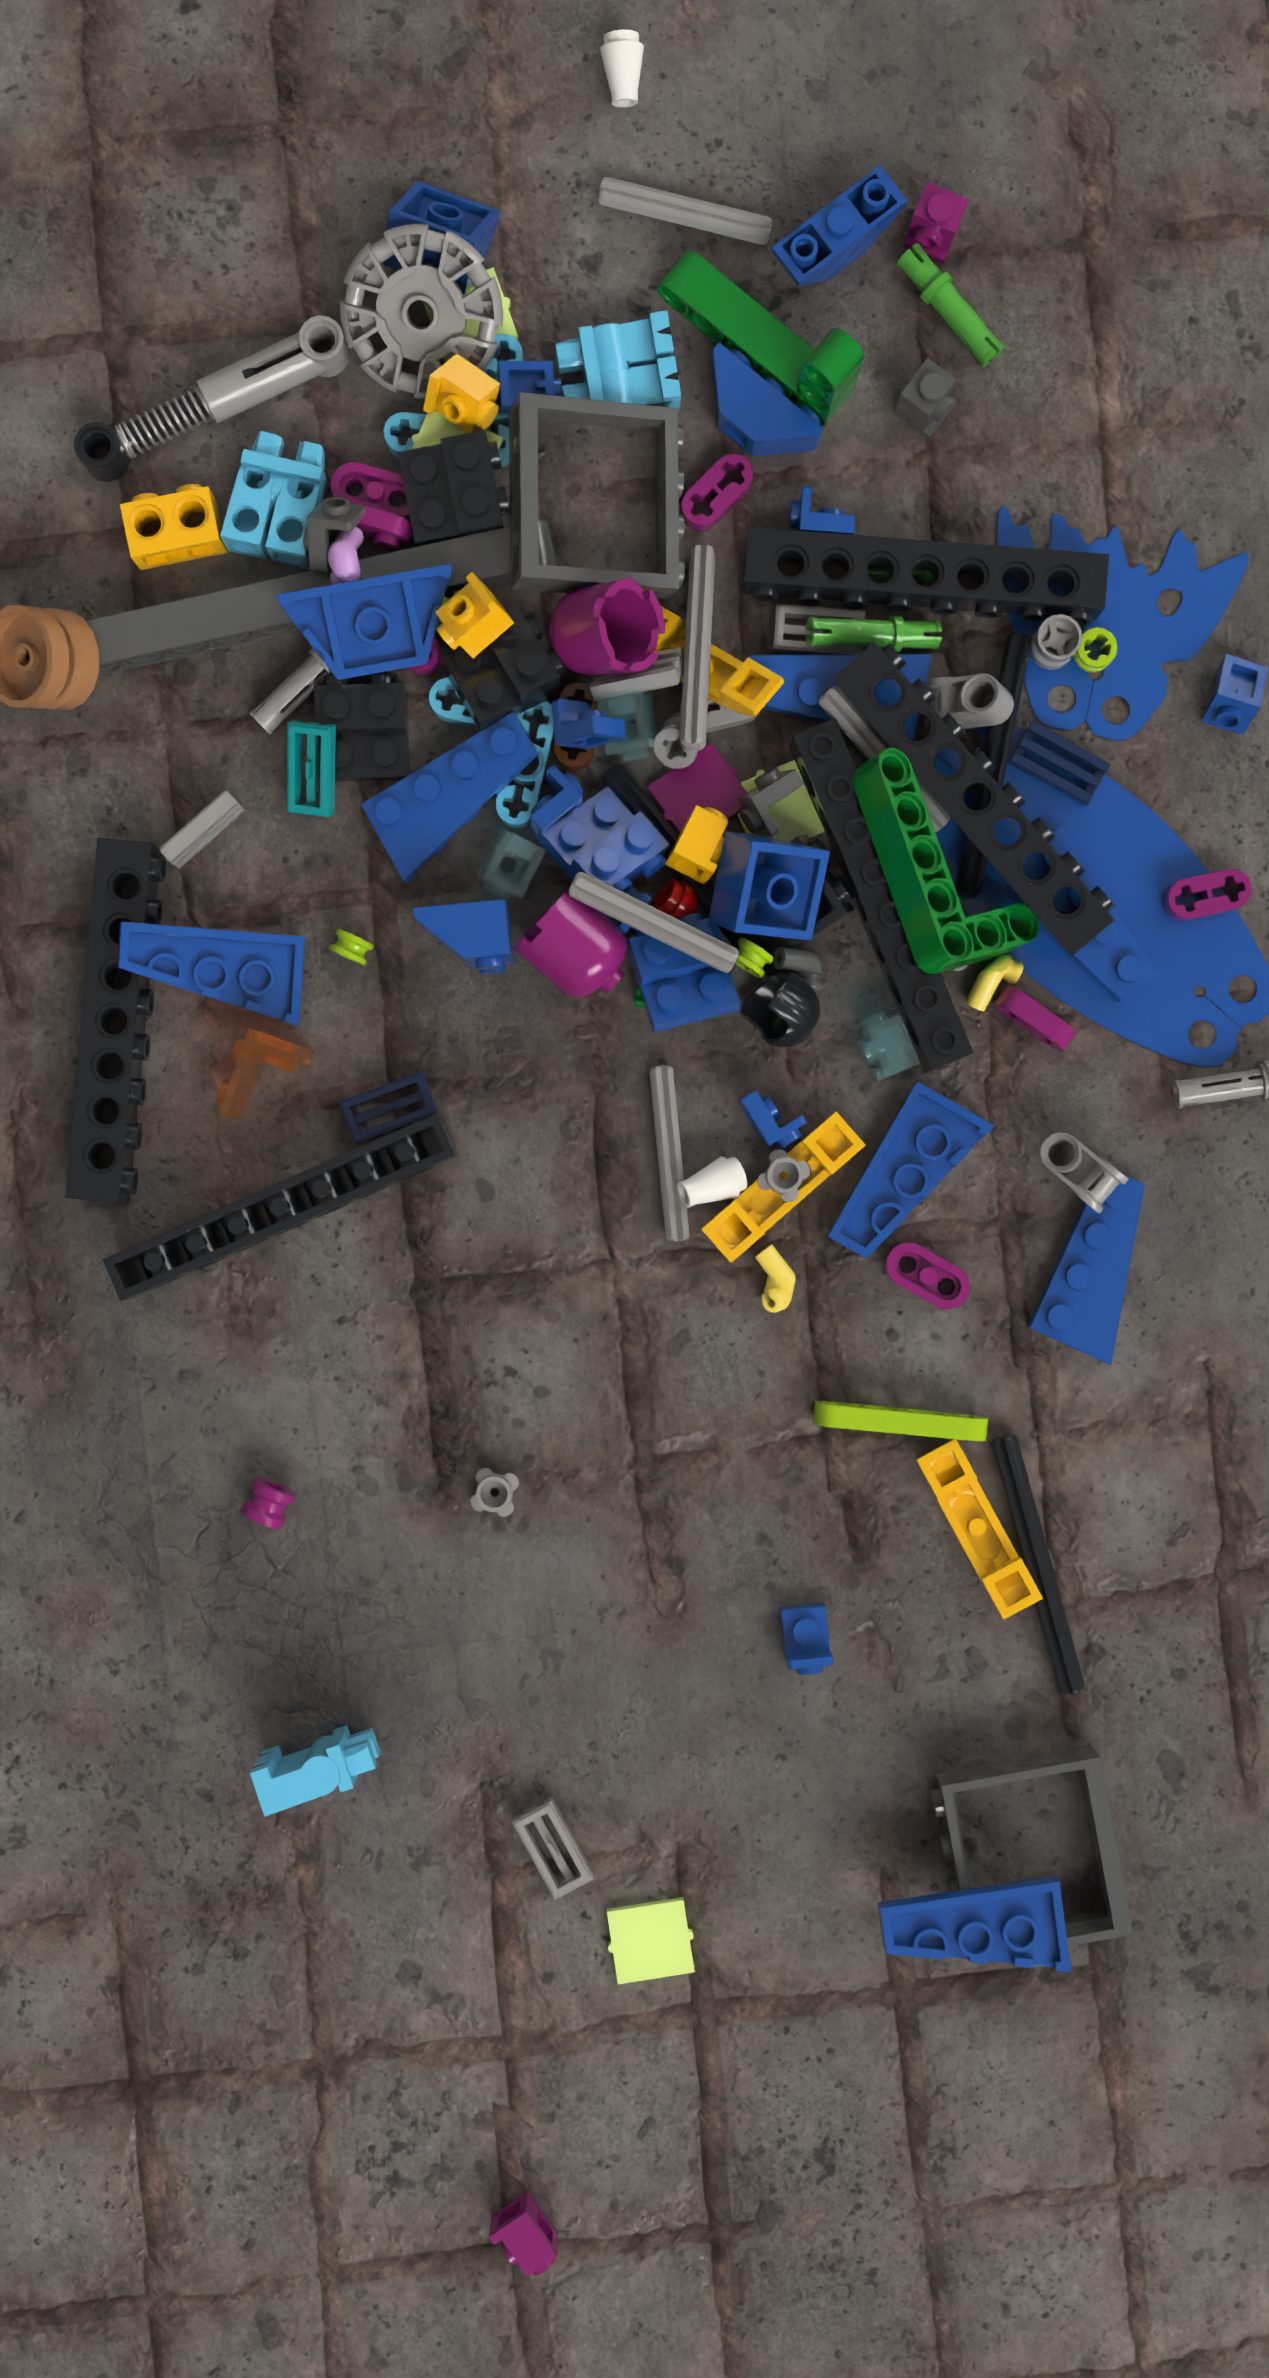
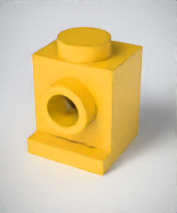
[423,354,500,433]
[435,572,514,658]
[665,805,728,885]

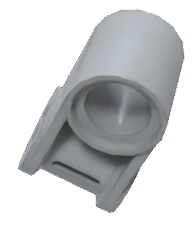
[924,673,1014,731]
[1040,1132,1129,1214]

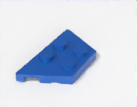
[277,564,452,680]

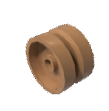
[0,605,99,710]

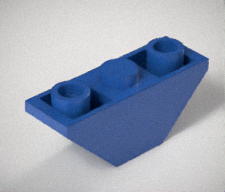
[771,165,907,287]
[711,343,824,457]

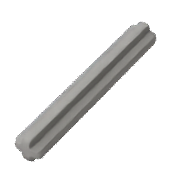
[598,177,772,245]
[819,685,951,832]
[568,872,739,973]
[649,1065,690,1242]

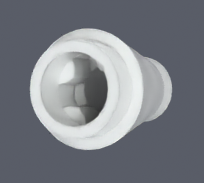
[600,29,644,107]
[677,1156,747,1208]

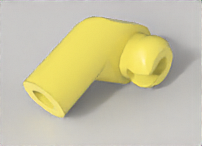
[965,954,1024,1012]
[755,1244,796,1313]

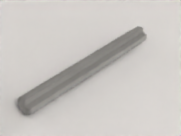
[680,544,715,751]

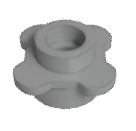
[757,1149,810,1202]
[470,1468,519,1517]

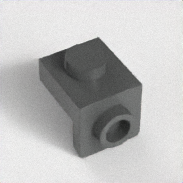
[303,497,365,572]
[738,767,804,837]

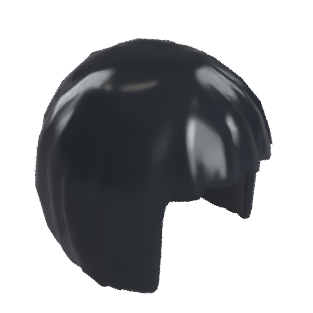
[740,972,820,1048]

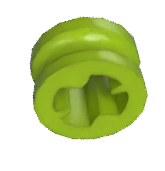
[1074,627,1118,673]
[328,928,374,966]
[735,937,774,978]

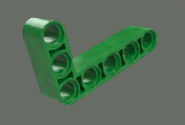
[656,250,864,427]
[852,748,1040,974]

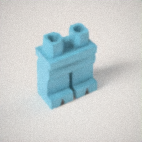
[555,310,681,413]
[220,431,328,570]
[250,1725,381,1817]

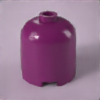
[549,578,665,675]
[512,885,628,998]

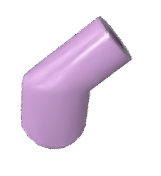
[328,527,364,585]

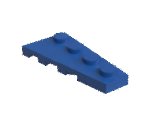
[749,654,932,740]
[361,712,539,883]
[985,826,1159,1002]
[117,922,305,1026]
[827,1081,994,1259]
[1027,1176,1145,1365]
[877,1876,1071,1972]

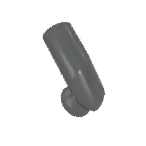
[773,947,824,993]

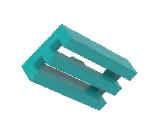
[287,720,336,817]

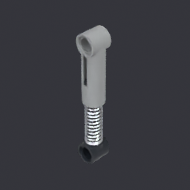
[74,315,349,482]

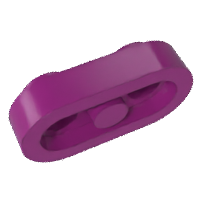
[331,462,410,521]
[350,502,413,551]
[884,1242,970,1309]

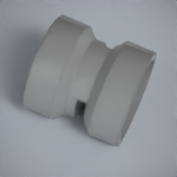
[1030,614,1082,670]

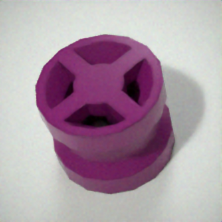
[240,1477,296,1529]

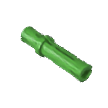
[897,243,1005,368]
[805,616,942,652]

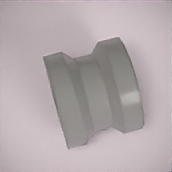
[653,712,699,769]

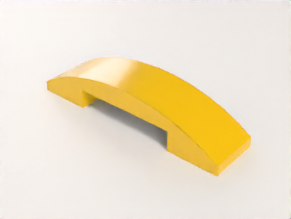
[654,606,784,716]
[701,1111,866,1263]
[916,1439,1043,1620]

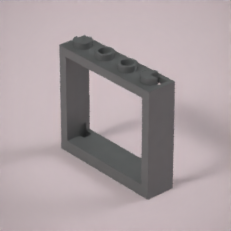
[509,392,685,601]
[930,1745,1133,1964]

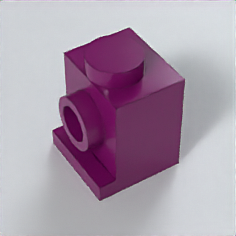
[903,182,969,264]
[489,2191,558,2277]

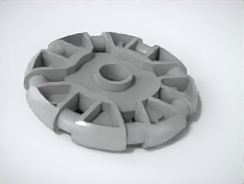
[340,224,503,399]

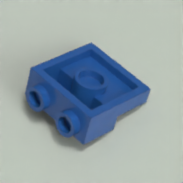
[538,786,670,893]
[627,913,741,1033]

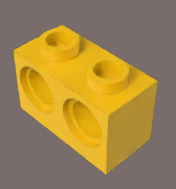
[120,484,228,570]

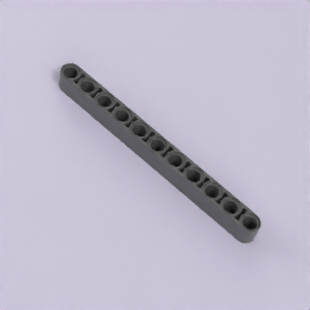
[86,521,558,676]

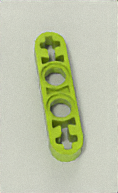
[813,1401,988,1441]

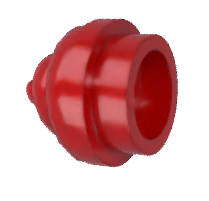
[653,879,700,920]

